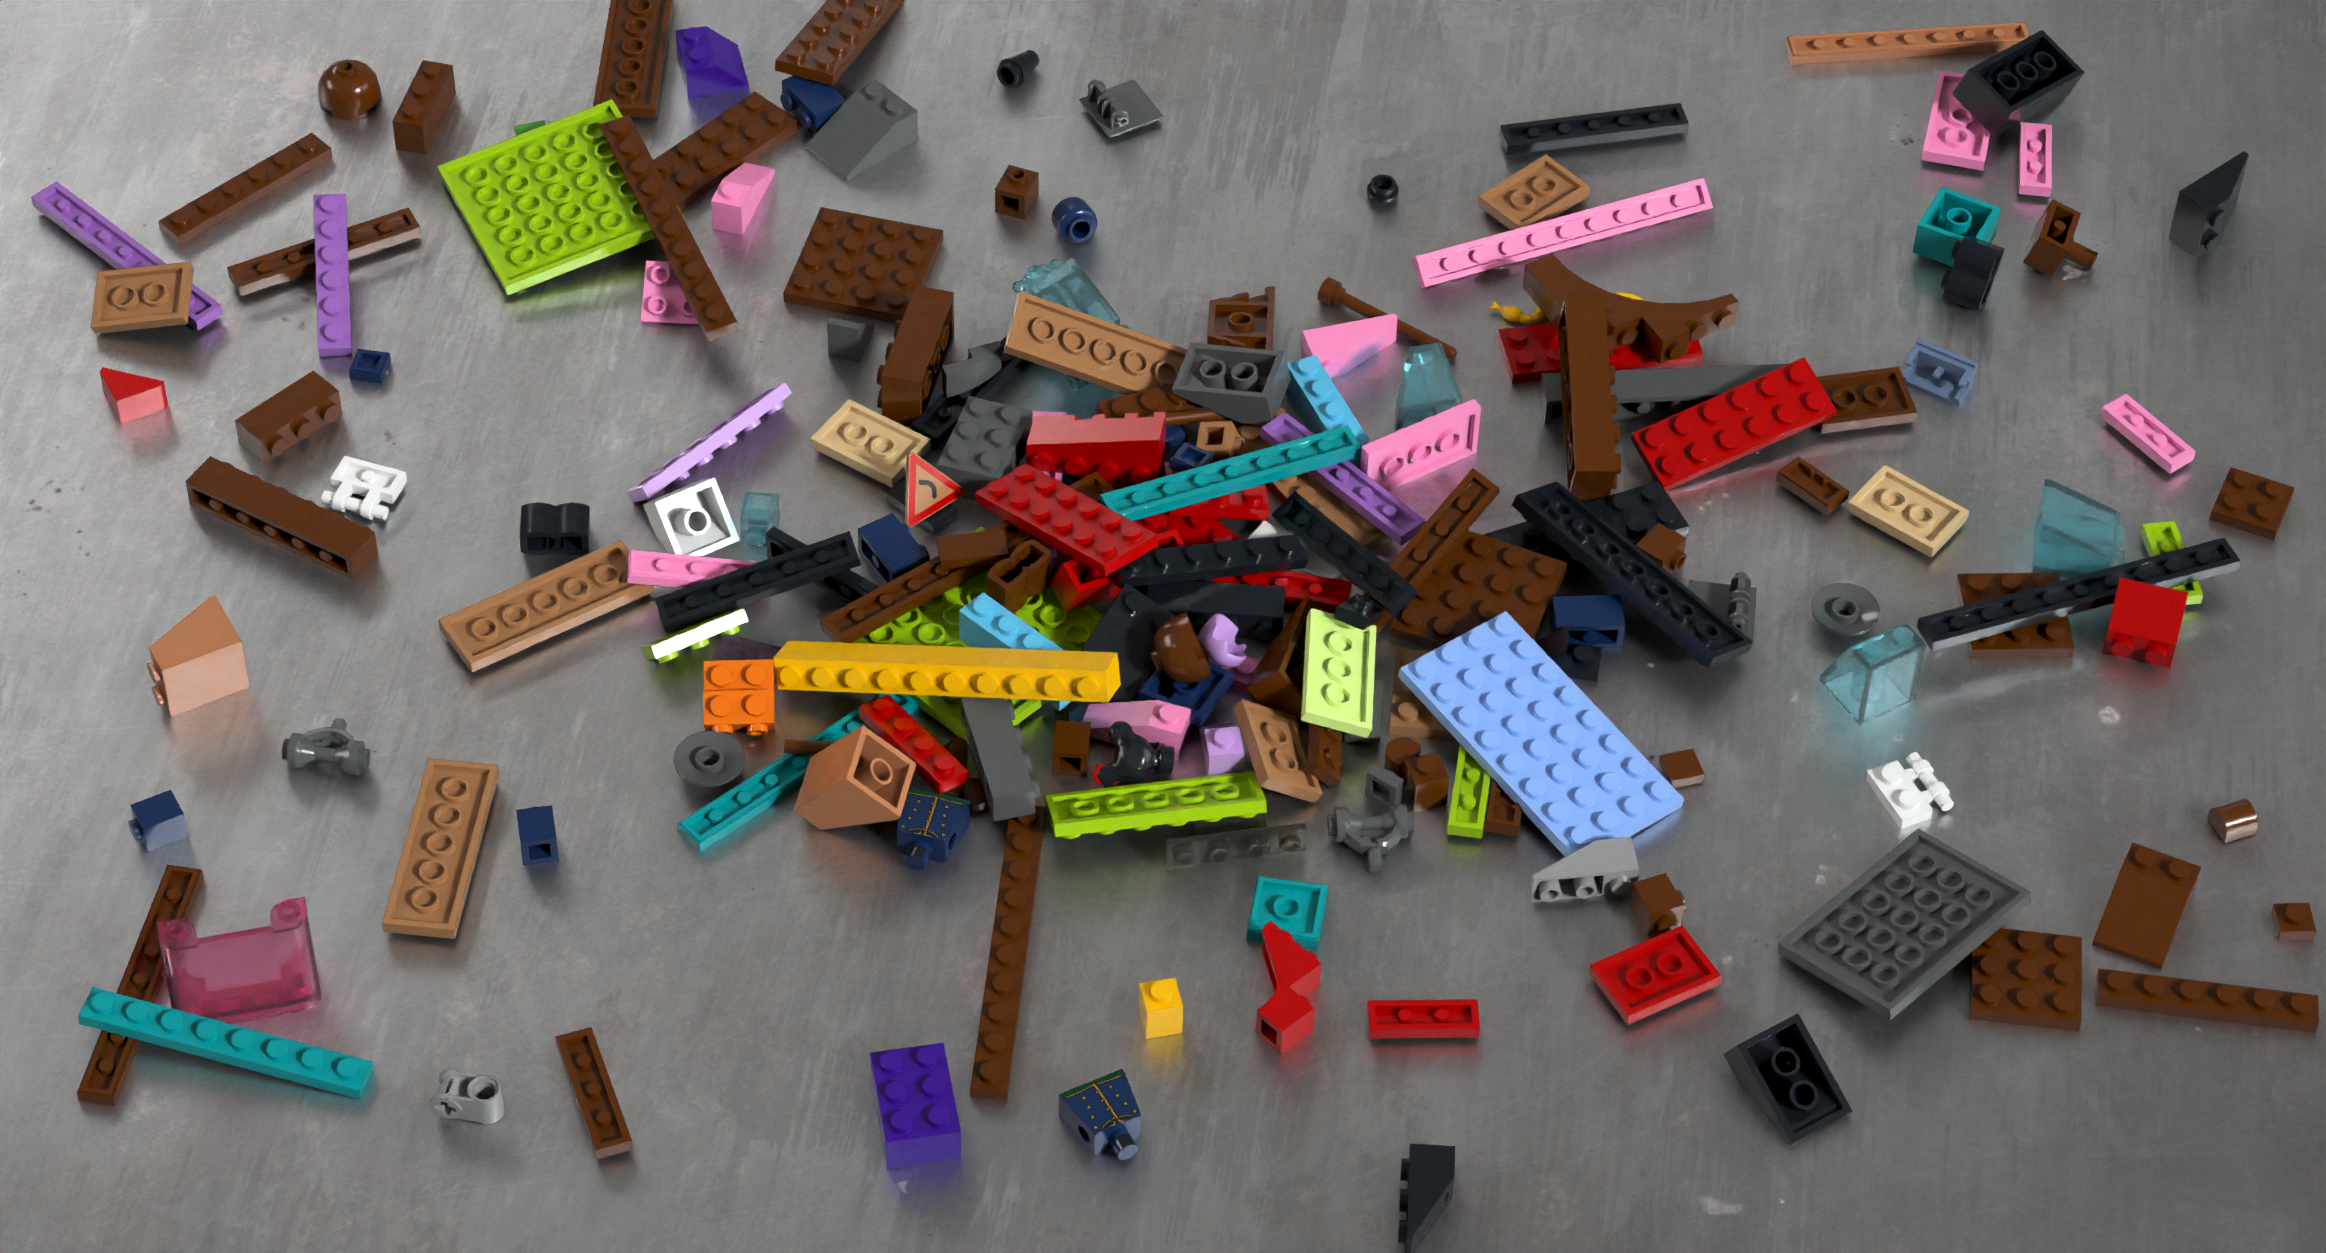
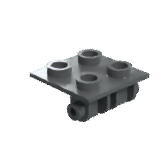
[1079,79,1164,138]
[1688,572,1757,640]

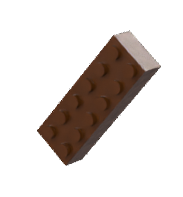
[1557,294,1621,502]

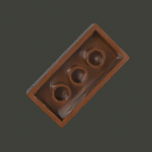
[876,285,954,427]

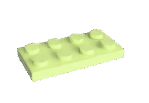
[1301,608,1376,738]

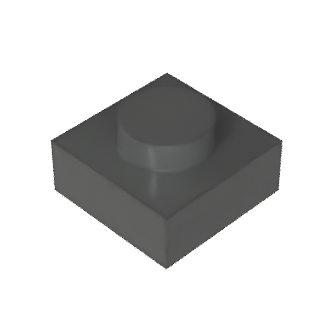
[1365,764,1404,808]

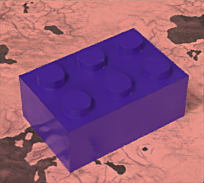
[870,1043,962,1169]

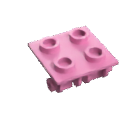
[641,260,711,326]

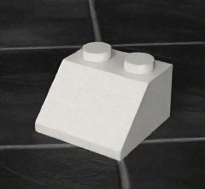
[643,477,740,556]

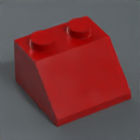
[2102,578,2188,668]

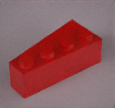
[1026,412,1166,484]

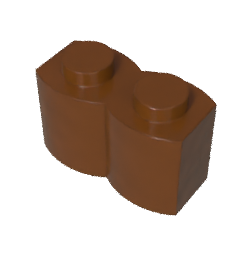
[987,539,1051,613]

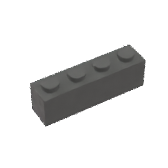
[960,697,1040,821]

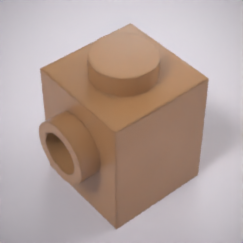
[1196,421,1245,463]

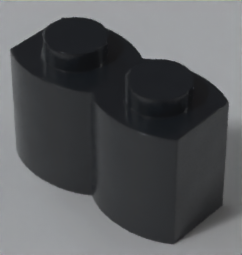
[1940,235,2005,311]
[520,502,590,555]

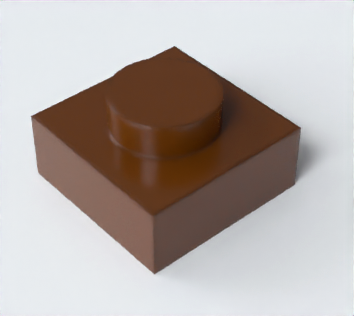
[2271,903,2316,941]

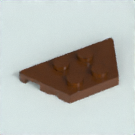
[1207,286,1275,350]

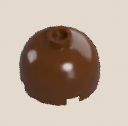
[318,59,382,120]
[1150,612,1213,684]

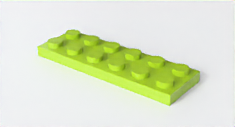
[1044,770,1267,839]

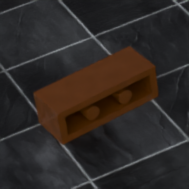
[392,60,456,154]
[235,370,342,464]

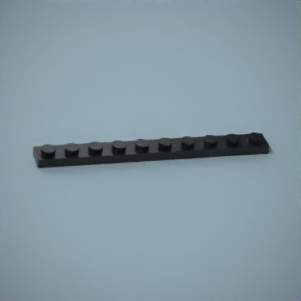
[1917,537,2240,651]

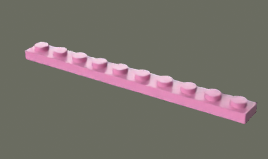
[1412,178,1713,289]

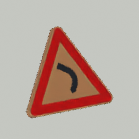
[905,453,965,527]

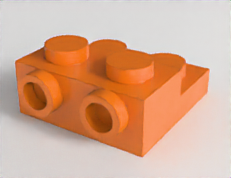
[703,659,775,736]

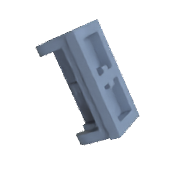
[1902,338,1978,407]

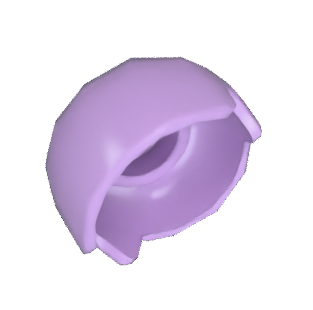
[1198,613,1246,668]

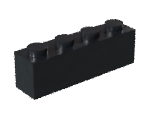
[1147,581,1286,640]

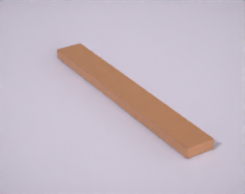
[1785,22,2030,65]

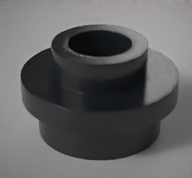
[1367,175,1399,204]

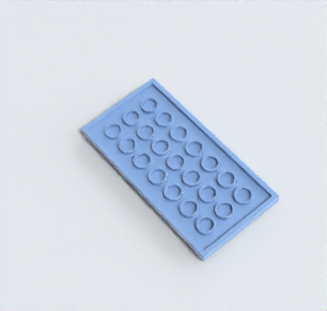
[1398,611,1684,857]

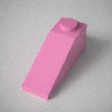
[711,162,775,235]
[1301,313,1398,378]
[1082,700,1191,761]

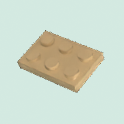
[810,399,931,488]
[1847,465,1969,558]

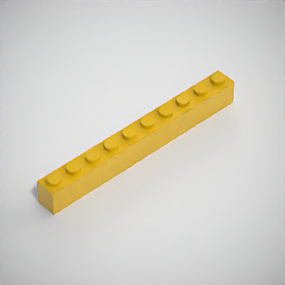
[773,641,1121,703]

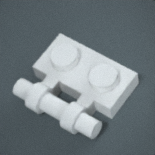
[321,456,407,520]
[1865,752,1954,829]

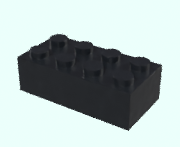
[1952,30,2085,137]

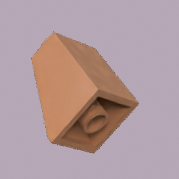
[147,596,250,717]
[794,725,916,830]

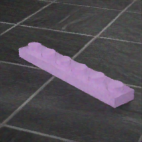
[627,382,792,503]

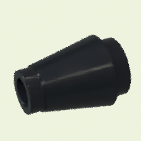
[997,50,1039,88]

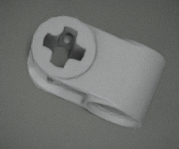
[429,1069,506,1124]

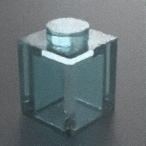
[740,492,780,546]

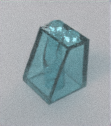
[1394,342,1462,432]
[2032,479,2126,578]
[1819,622,1927,725]

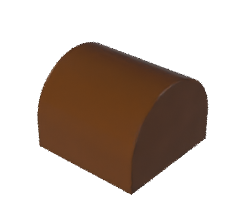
[1384,737,1421,779]
[2207,798,2258,843]

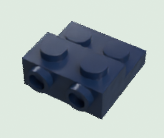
[1136,661,1234,727]

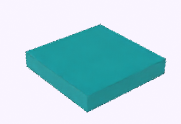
[1246,876,1328,949]

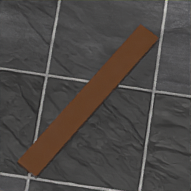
[77,865,204,1106]

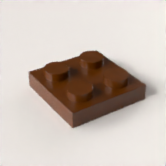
[2209,467,2295,540]

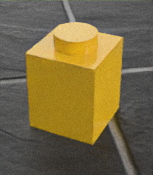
[1139,978,1183,1039]

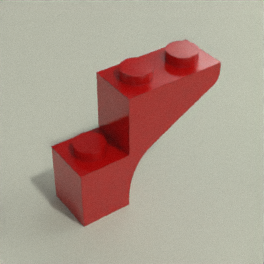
[1256,921,1321,1054]

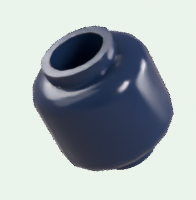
[1052,197,1098,244]

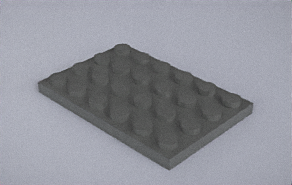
[1778,828,2031,1020]

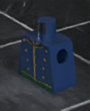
[897,787,970,870]
[1059,1069,1141,1160]

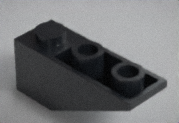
[1398,1143,1455,1253]

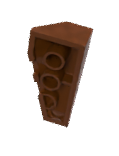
[1247,596,1319,723]

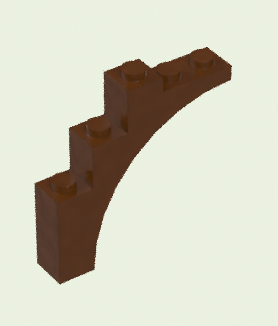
[1523,254,1739,364]

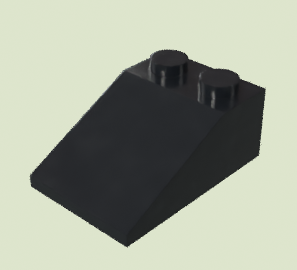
[2168,151,2249,258]
[1080,583,1174,703]
[1723,1013,1853,1145]

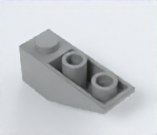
[1530,837,1640,902]

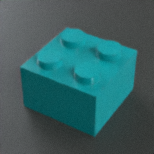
[1913,187,2001,267]

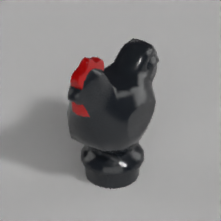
[1092,721,1175,788]

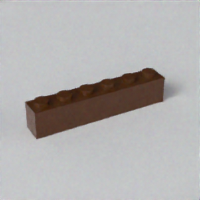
[185,456,378,581]

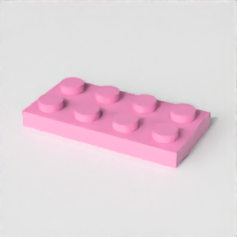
[1921,70,1990,171]
[1360,399,1481,491]

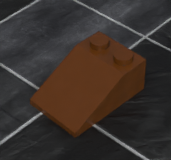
[2092,842,2201,970]

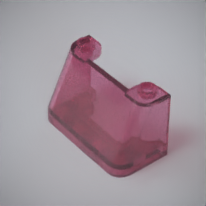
[156,896,321,1024]

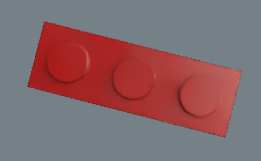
[1367,999,1480,1039]

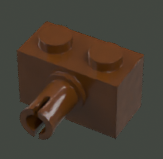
[2023,199,2098,277]

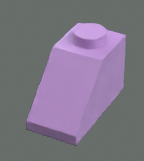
[1199,723,1244,776]

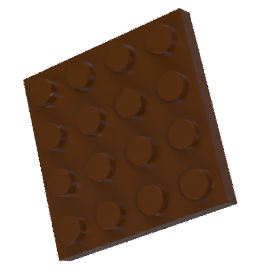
[783,207,943,323]
[1390,530,1567,649]

